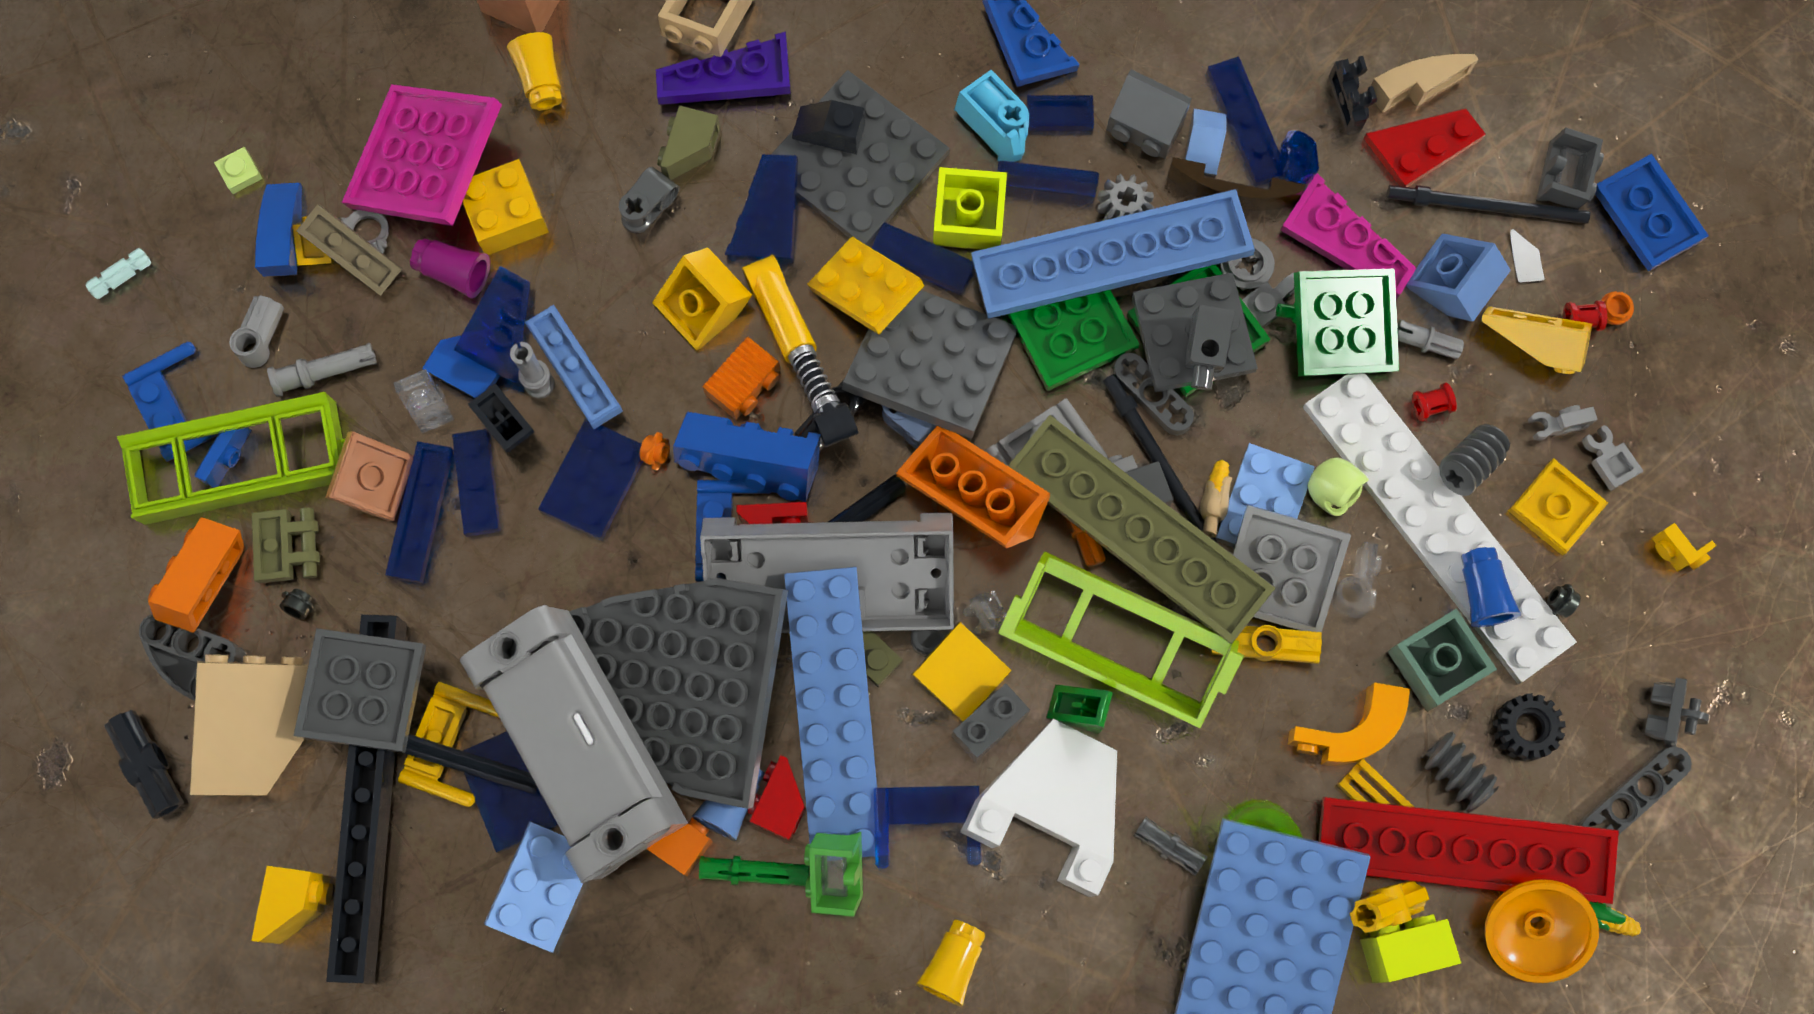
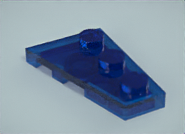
[725,154,798,259]

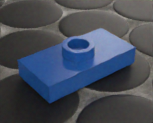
[195,427,252,488]

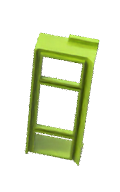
[117,392,346,525]
[998,551,1244,728]

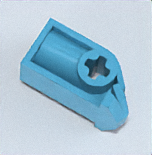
[954,70,1029,165]

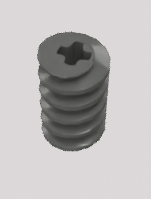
[1439,424,1511,496]
[1420,731,1499,813]

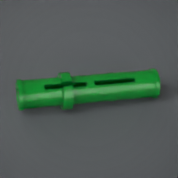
[699,855,809,887]

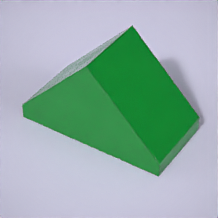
[1046,684,1113,734]

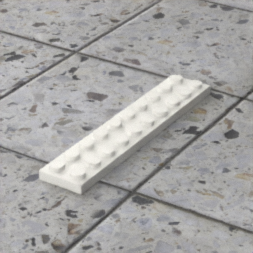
[1303,373,1577,684]

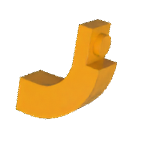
[1287,682,1410,766]

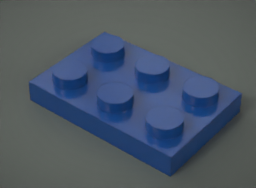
[1595,154,1709,272]

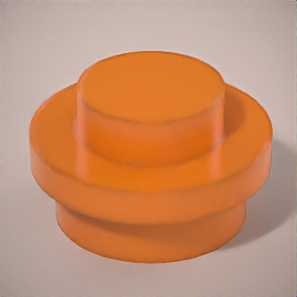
[1601,291,1634,325]

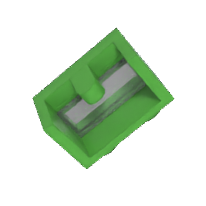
[804,832,863,917]

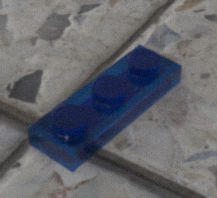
[452,429,501,537]

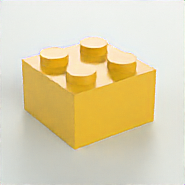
[463,159,549,255]

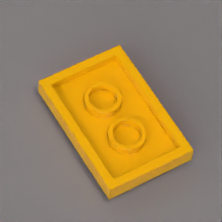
[807,237,925,335]

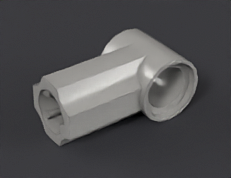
[229,295,284,368]

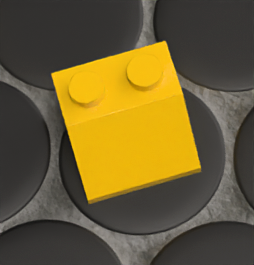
[652,248,752,350]
[251,866,333,944]

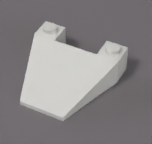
[960,719,1117,897]

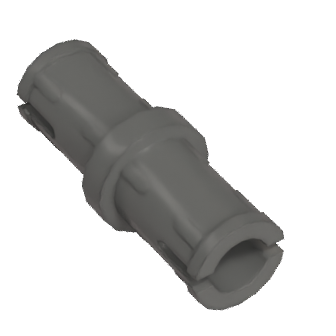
[1134,816,1208,876]

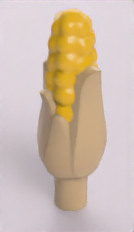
[1200,460,1232,538]

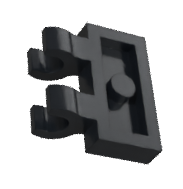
[1329,56,1378,135]

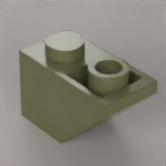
[657,106,721,180]

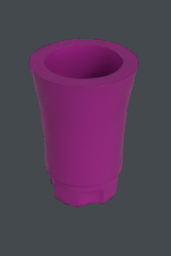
[410,238,490,298]

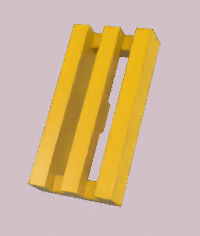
[1337,759,1414,807]

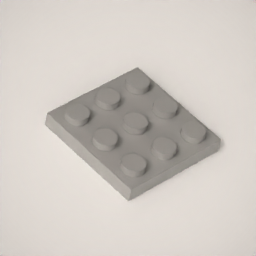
[1232,504,1351,632]

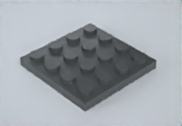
[762,70,950,246]
[842,290,1017,439]

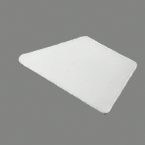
[1510,229,1545,283]

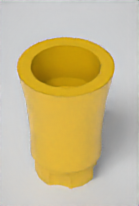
[507,32,562,111]
[916,919,985,1007]

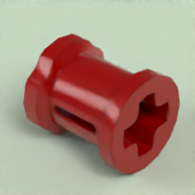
[1563,300,1607,331]
[1412,383,1457,422]

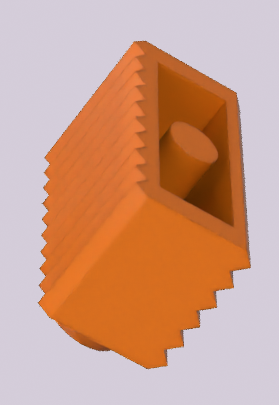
[703,337,781,420]

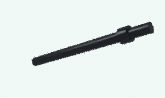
[1387,185,1590,224]
[1103,374,1218,543]

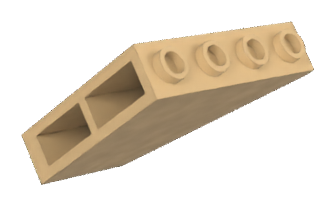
[190,654,309,795]

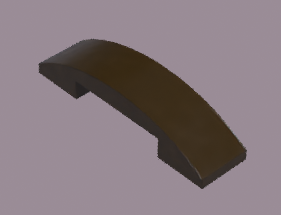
[1167,157,1306,211]

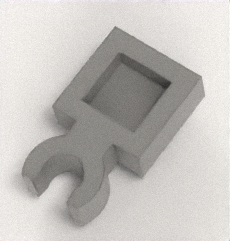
[1582,425,1643,491]

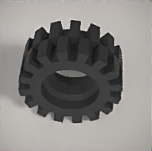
[1493,693,1566,761]

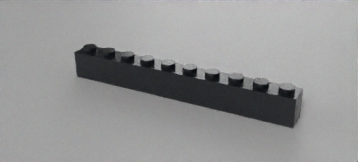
[326,614,407,984]

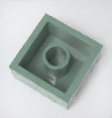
[1387,608,1497,712]

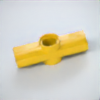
[1211,625,1322,664]
[1350,881,1429,933]

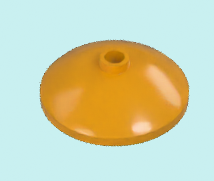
[1484,880,1599,983]

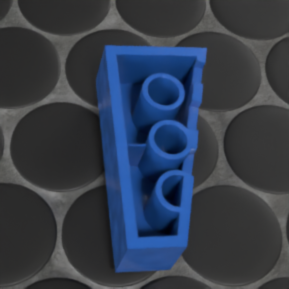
[673,412,821,502]

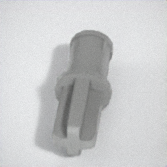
[1397,319,1464,359]

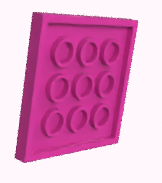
[342,84,502,226]

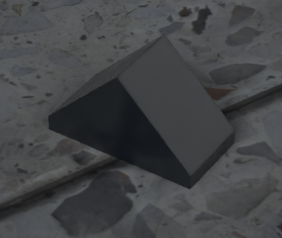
[468,383,535,453]

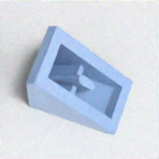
[1185,109,1226,177]

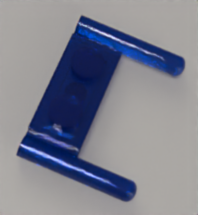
[874,786,982,869]

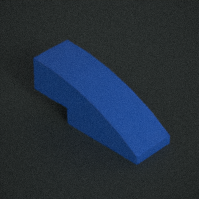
[255,183,302,277]

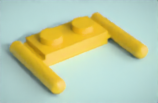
[398,682,499,807]

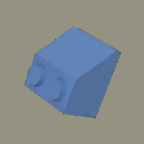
[1406,233,1511,322]

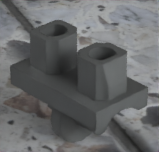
[1645,678,1710,747]

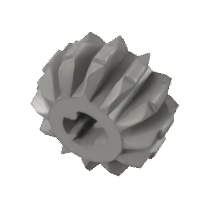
[1097,173,1154,221]

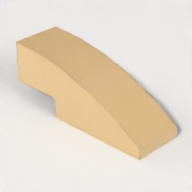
[1371,54,1478,113]

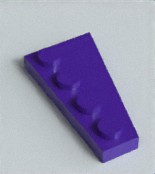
[656,31,791,105]

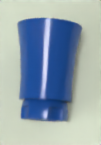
[1461,547,1521,627]

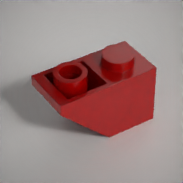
[747,755,806,842]

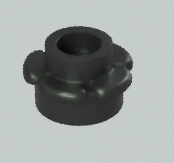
[1547,584,1581,618]
[279,589,314,620]

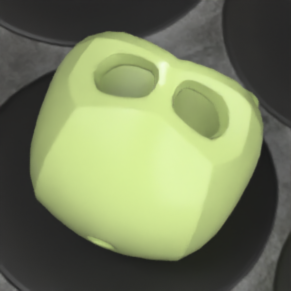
[1308,458,1369,516]

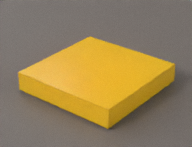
[1508,458,1608,556]
[911,622,1012,722]

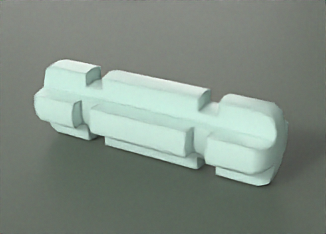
[85,248,151,299]

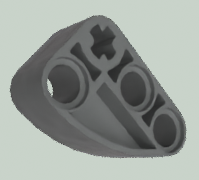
[139,614,246,701]

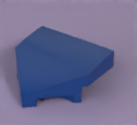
[422,330,503,398]

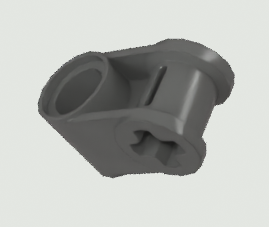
[619,166,680,233]

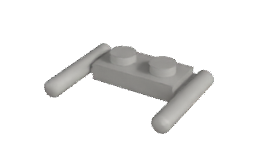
[985,398,1108,466]

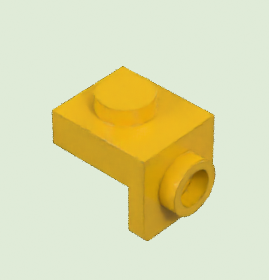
[1652,523,1716,572]

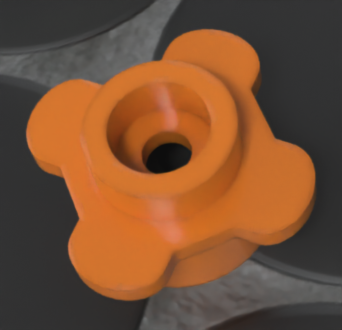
[640,432,670,471]

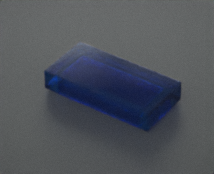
[1026,95,1094,131]

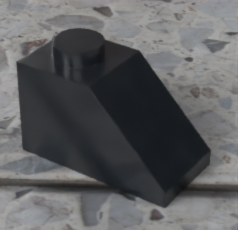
[792,100,865,155]

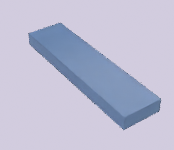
[525,304,623,429]

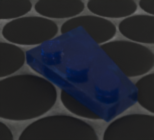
[454,266,531,383]

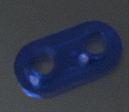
[1281,130,1319,184]

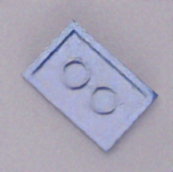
[538,419,643,541]
[463,731,559,853]

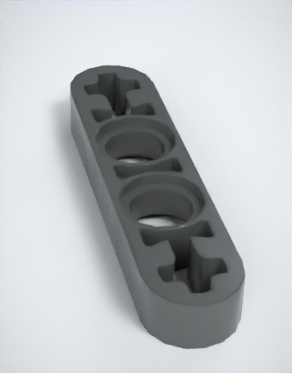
[1577,746,1692,834]

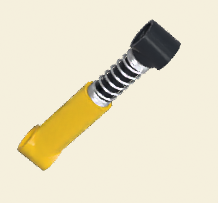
[742,254,859,448]

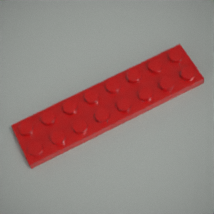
[1318,797,1619,904]

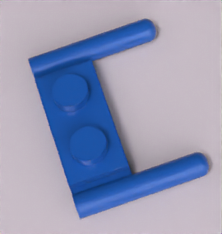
[122,342,219,462]
[695,480,771,582]

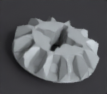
[1221,238,1275,291]

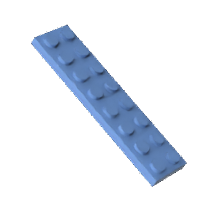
[971,189,1255,319]
[784,566,884,861]

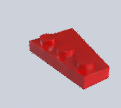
[1363,108,1486,187]

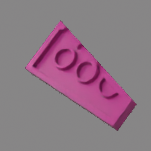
[1281,173,1417,300]

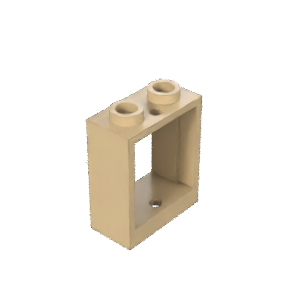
[658,0,753,58]

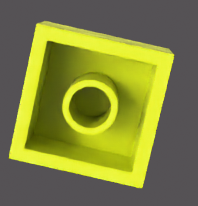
[933,167,1007,250]
[1360,914,1461,983]

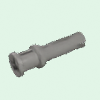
[510,342,555,399]
[267,343,377,397]

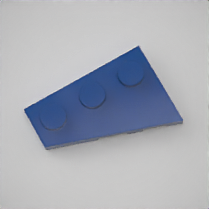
[982,0,1080,87]

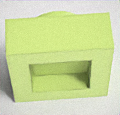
[214,147,263,194]

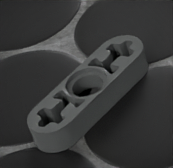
[1113,353,1194,435]

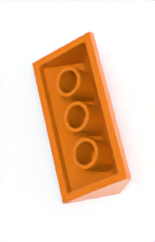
[896,426,1050,549]

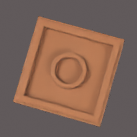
[325,431,415,521]

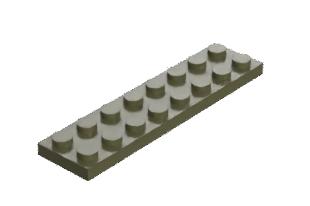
[1008,415,1275,644]

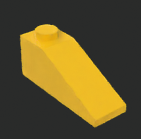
[1482,306,1592,374]

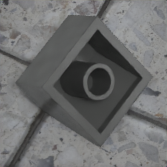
[1106,69,1192,159]

